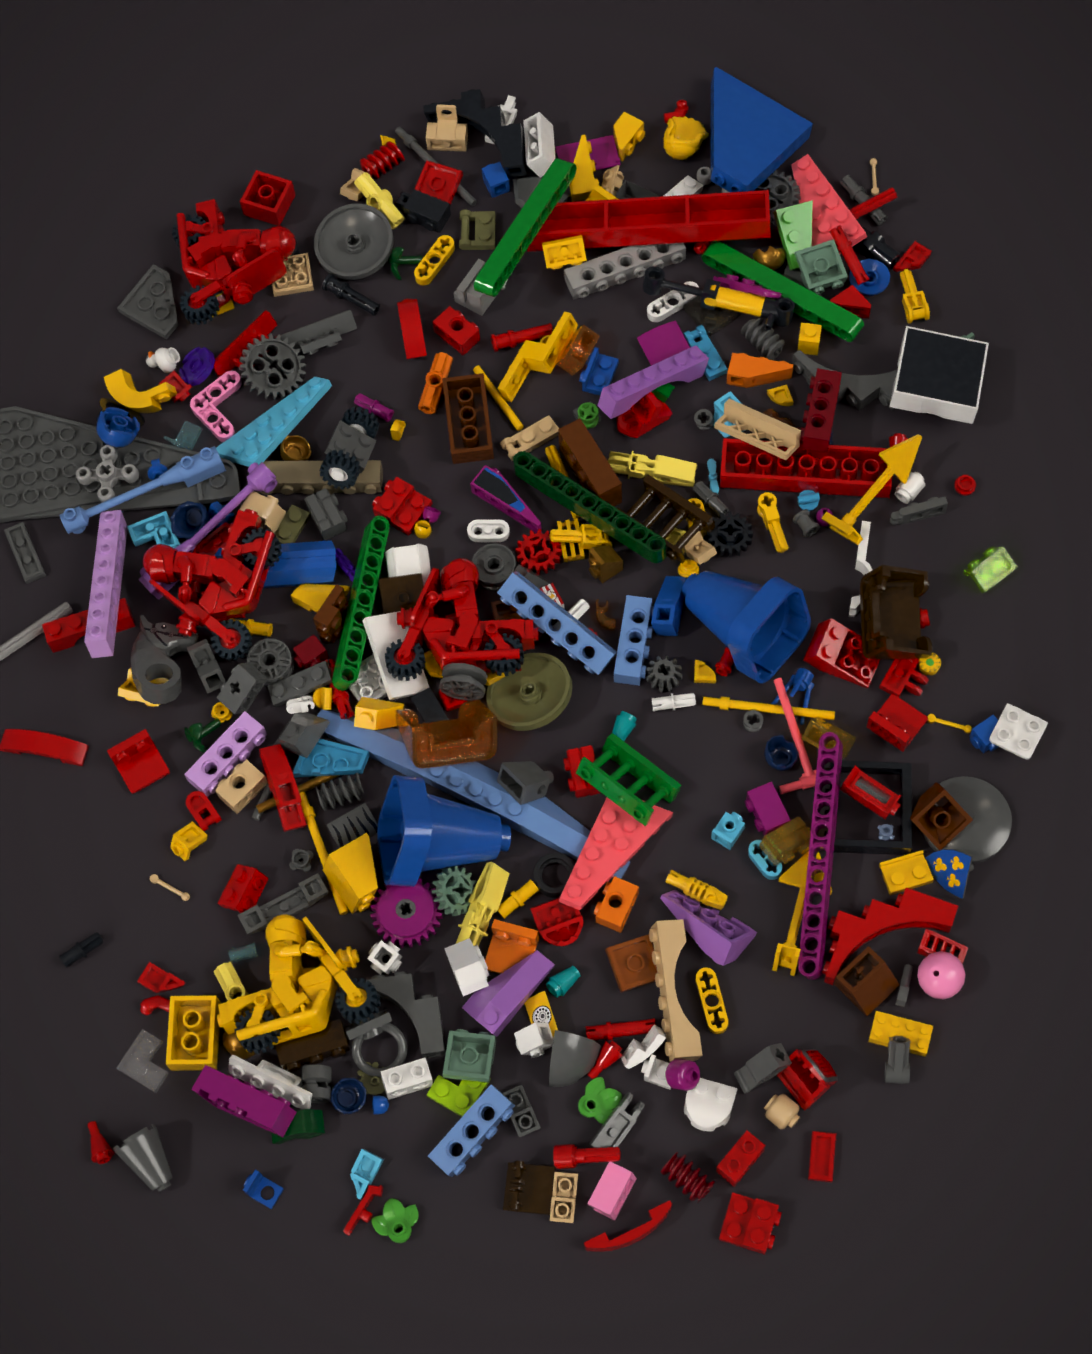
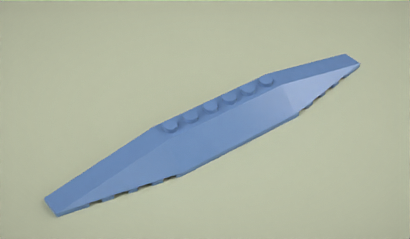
[317,709,630,879]

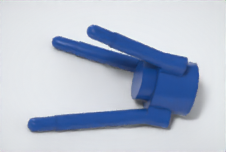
[771,668,814,725]

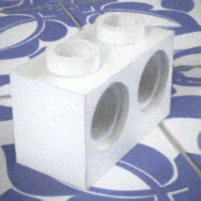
[381,1058,433,1100]

